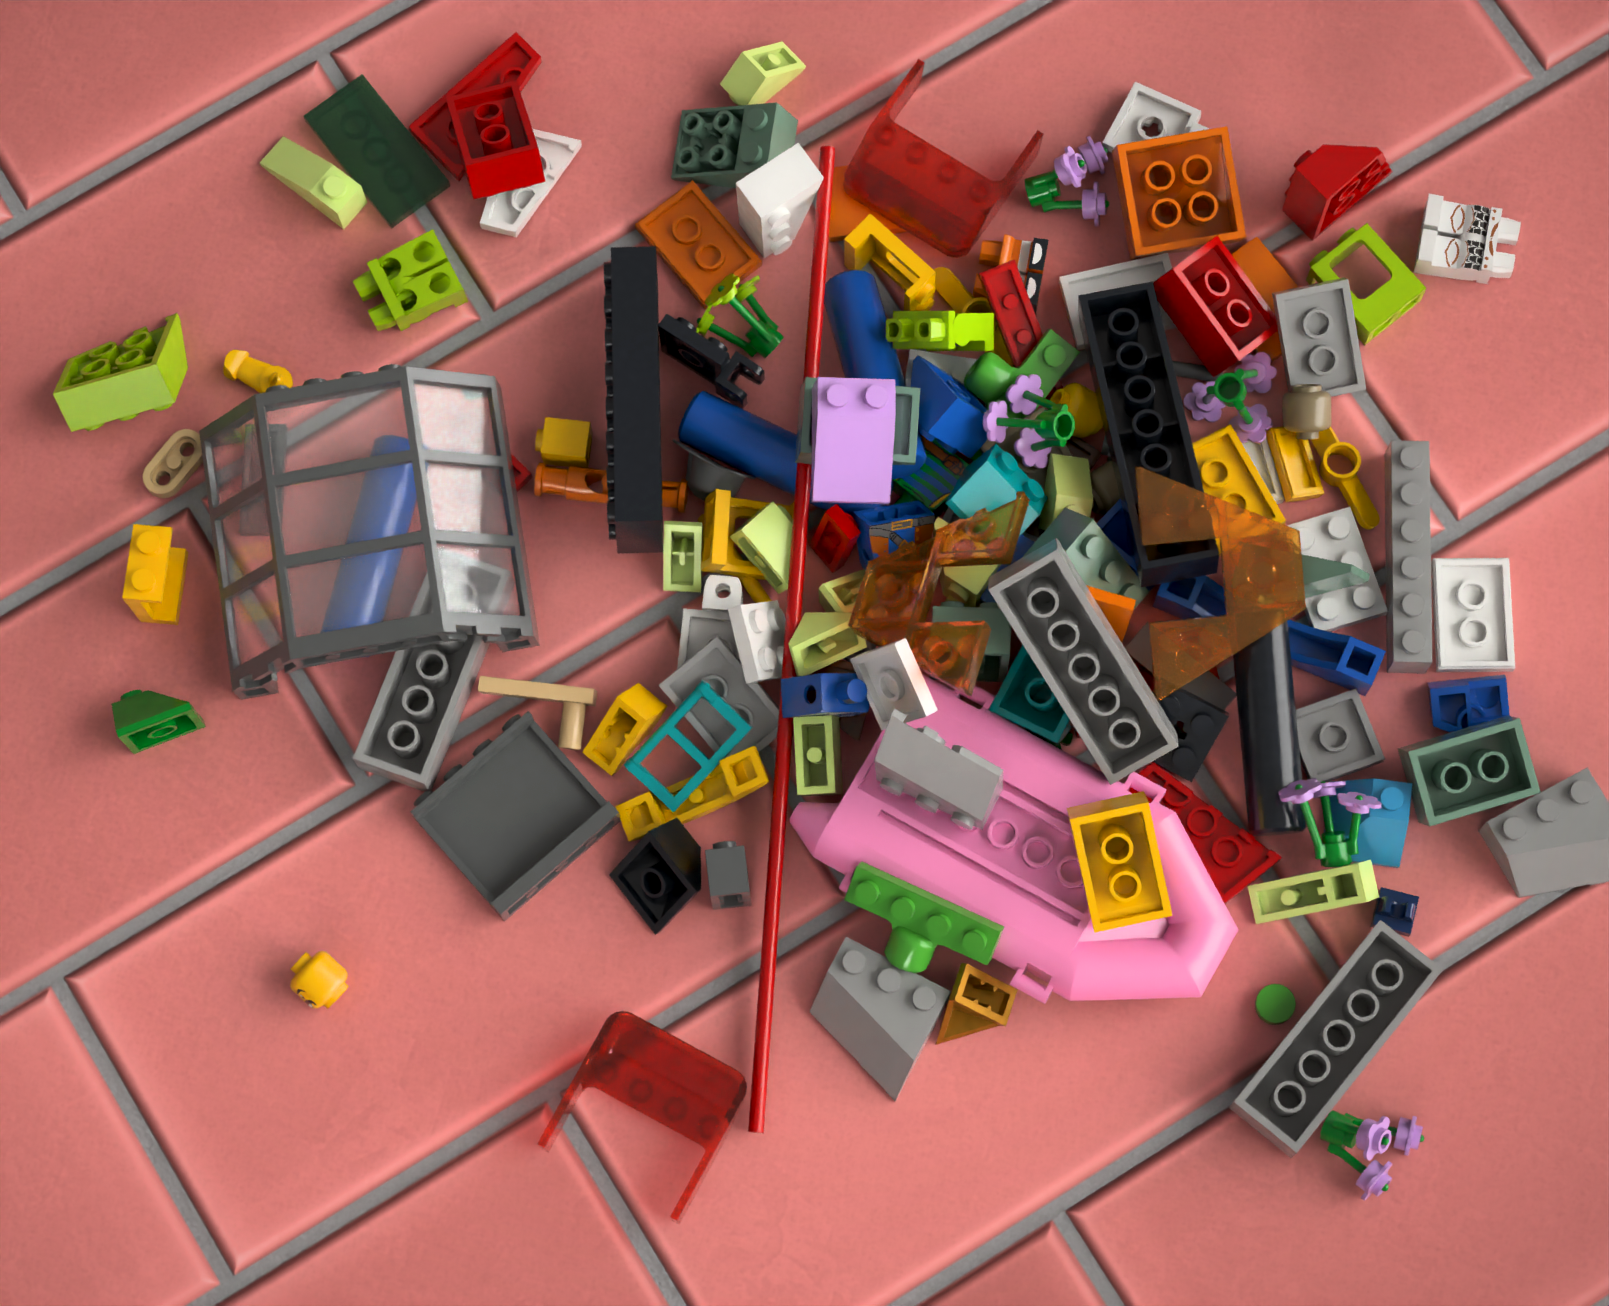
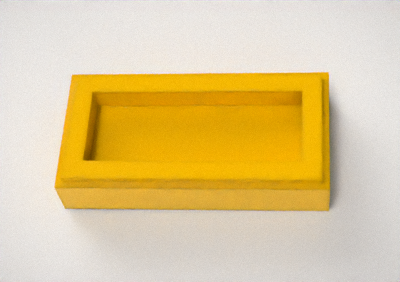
[1266,426,1324,503]

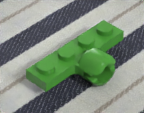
[963,329,1080,461]
[844,861,1004,973]

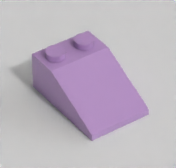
[812,377,896,504]

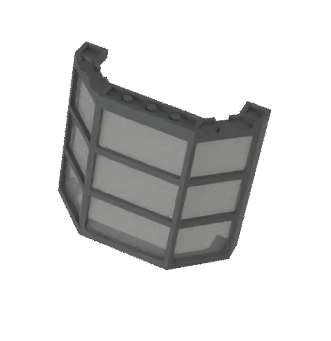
[199,364,540,700]

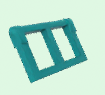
[624,680,753,812]

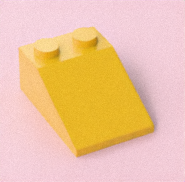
[1066,791,1173,933]

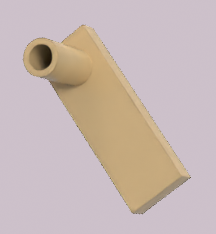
[478,676,598,750]

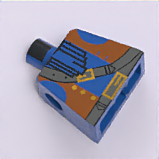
[853,501,935,594]

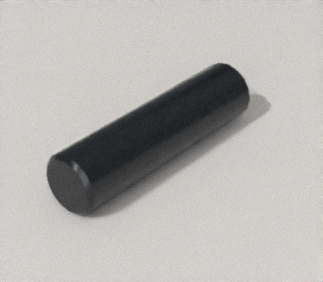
[1230,608,1307,836]

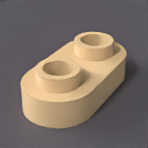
[143,429,203,498]

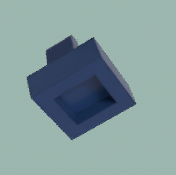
[1370,887,1419,937]

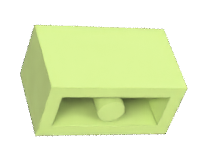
[793,715,843,796]

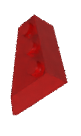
[1282,144,1392,241]

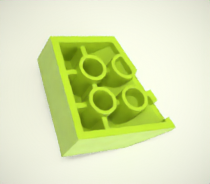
[53,313,188,432]

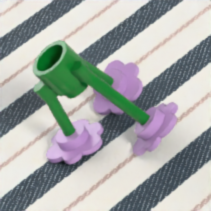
[1183,352,1277,443]
[1278,778,1382,867]

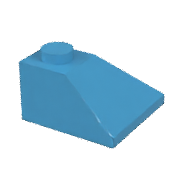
[1324,778,1412,868]

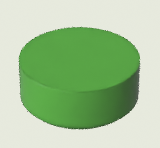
[1255,984,1296,1025]

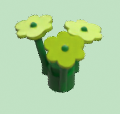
[696,273,784,358]

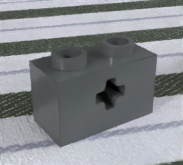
[705,841,752,910]

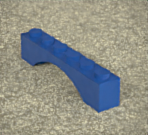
[1153,575,1386,696]

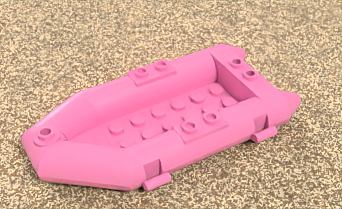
[789,674,1238,1004]

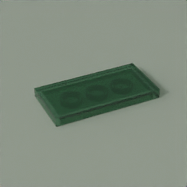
[303,74,450,229]

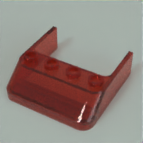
[843,59,1044,258]
[537,1011,747,1225]

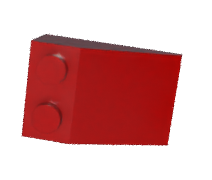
[445,80,546,200]

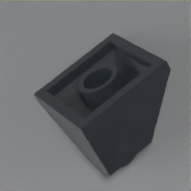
[609,818,701,935]

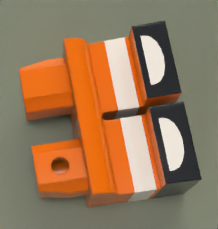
[973,234,1049,315]

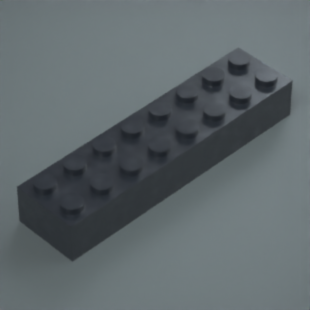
[604,246,663,554]
[1078,281,1219,587]

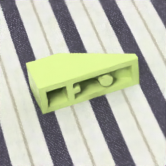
[260,136,368,229]
[1247,860,1380,924]

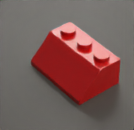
[1153,235,1278,378]

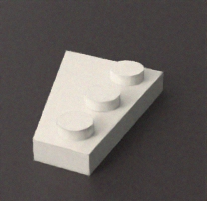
[480,129,582,237]

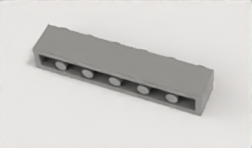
[1384,440,1432,674]

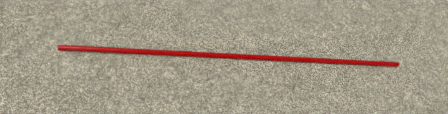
[748,146,835,1133]

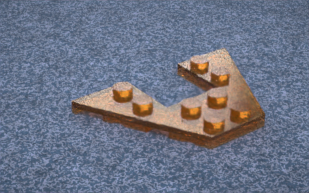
[1135,466,1306,701]
[848,491,1030,696]

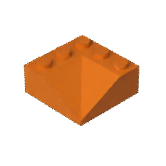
[1112,126,1246,261]

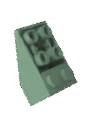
[671,102,798,188]

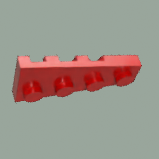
[408,32,542,181]
[1129,762,1282,904]

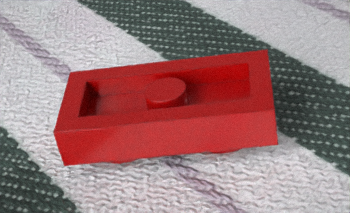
[809,504,861,573]

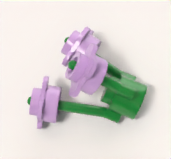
[1025,136,1110,226]
[1320,1110,1424,1201]

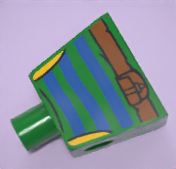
[892,434,969,519]

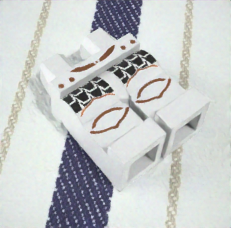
[1413,193,1521,284]

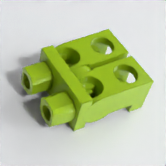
[353,229,468,331]
[886,311,994,351]

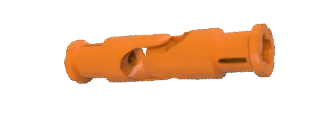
[534,462,688,513]

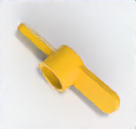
[934,267,1013,367]
[1311,426,1380,530]

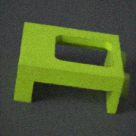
[1306,223,1426,346]

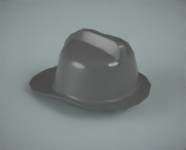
[672,439,755,501]

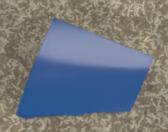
[1427,674,1510,732]

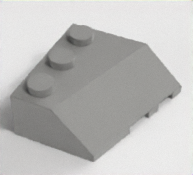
[874,708,1003,830]
[1479,767,1609,898]
[810,937,951,1101]

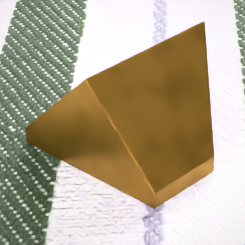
[936,963,1018,1045]

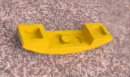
[616,746,769,842]

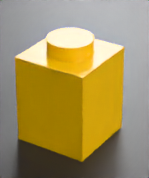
[535,417,593,468]

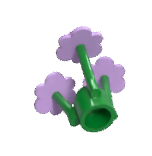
[983,374,1075,469]

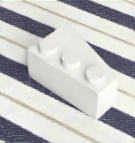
[736,143,824,259]

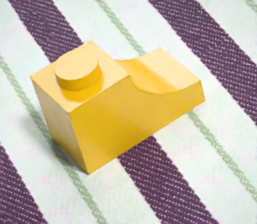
[582,683,668,776]

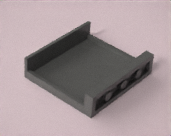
[410,711,621,921]

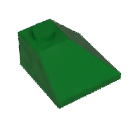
[111,690,206,754]

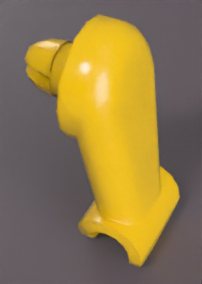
[223,350,293,393]

